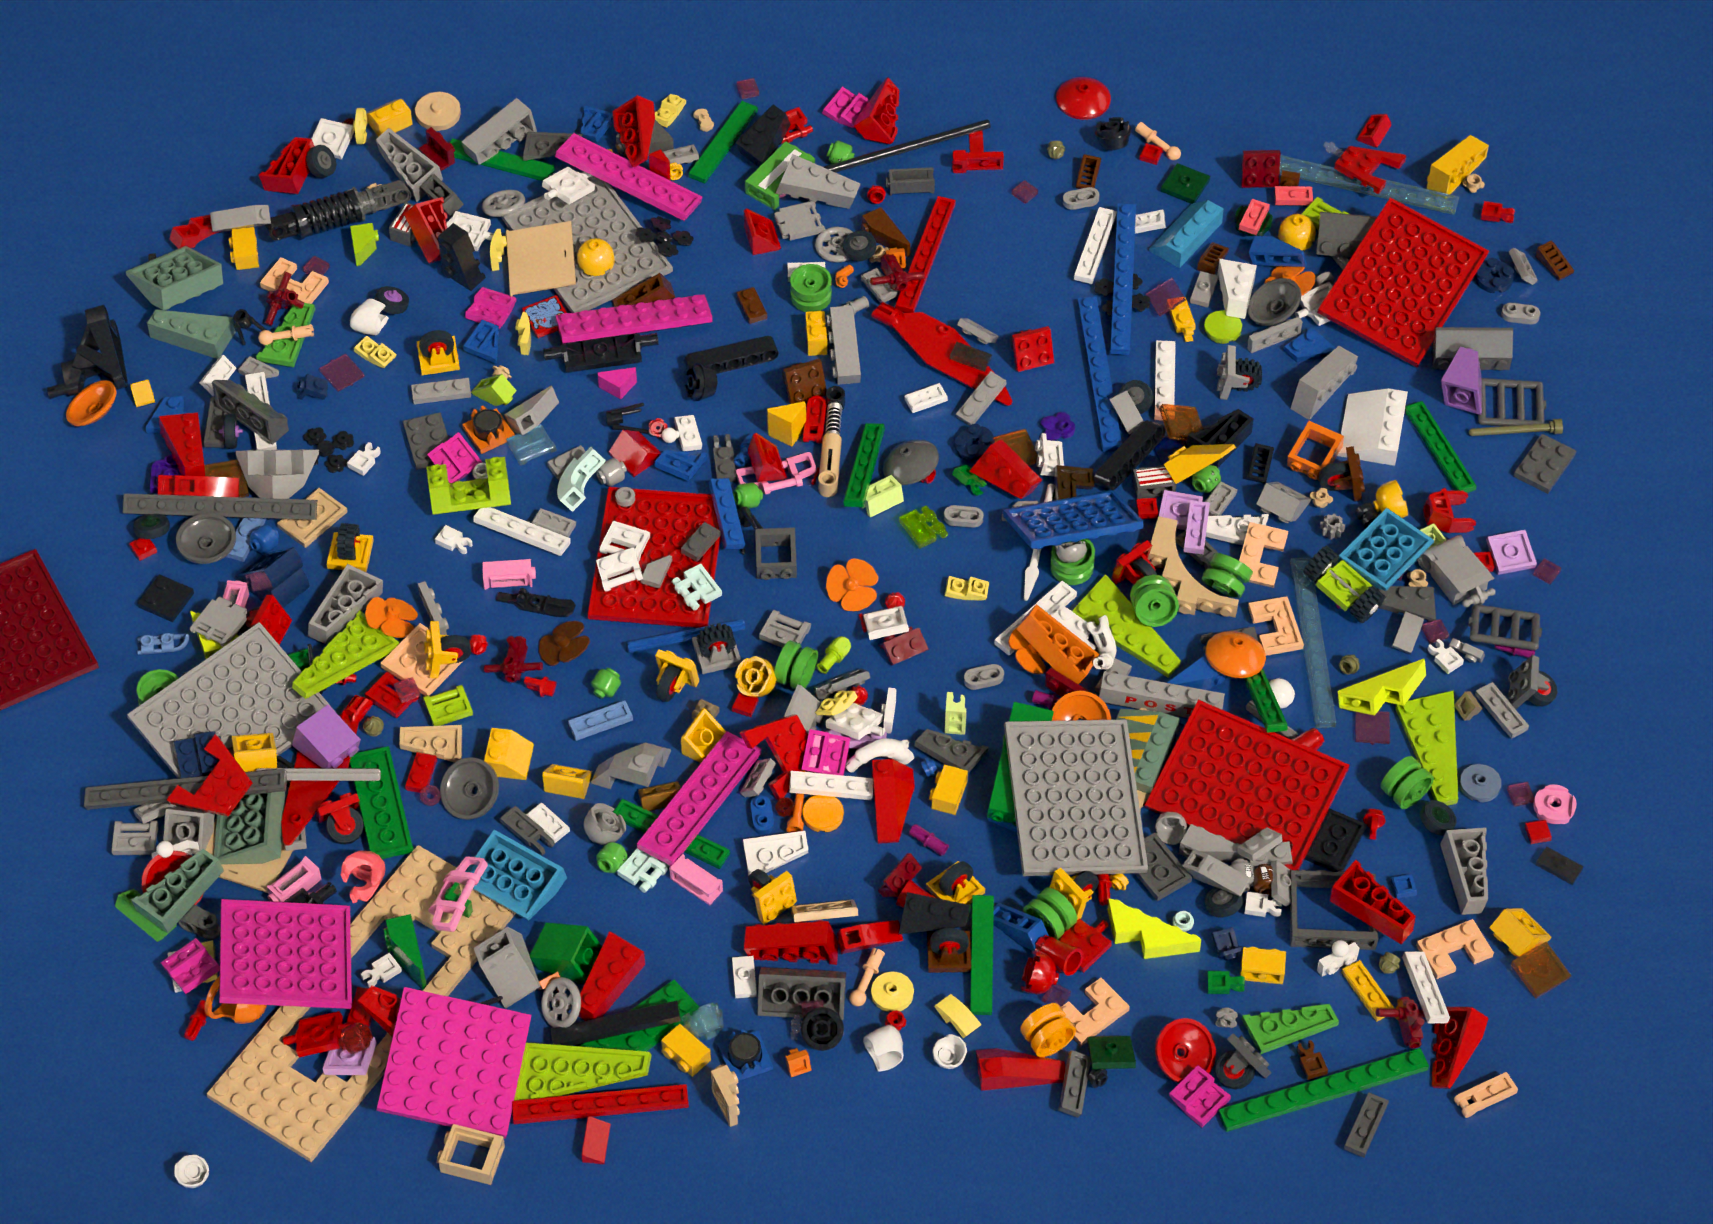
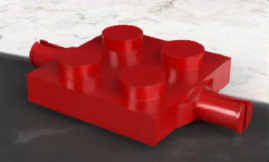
[1056,918,1112,973]
[283,1011,356,1057]

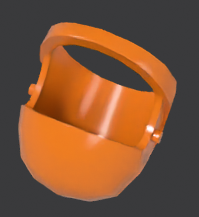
[205,976,267,1024]

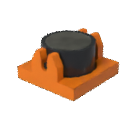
[462,406,515,454]

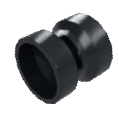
[1355,503,1379,529]

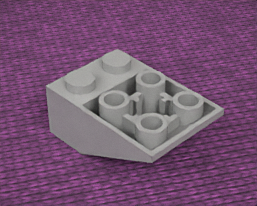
[474,927,541,1008]

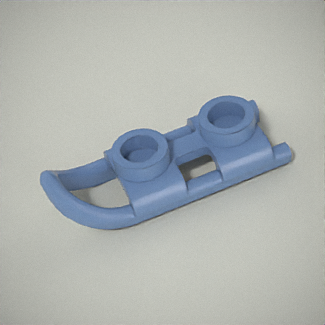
[138,633,189,655]

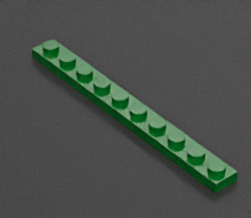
[1218,1048,1429,1132]

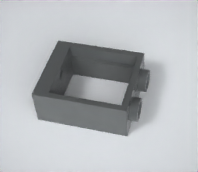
[755,527,797,580]

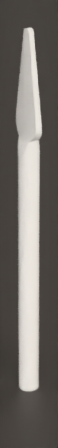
[1024,484,1055,601]

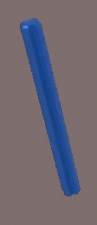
[627,619,746,652]

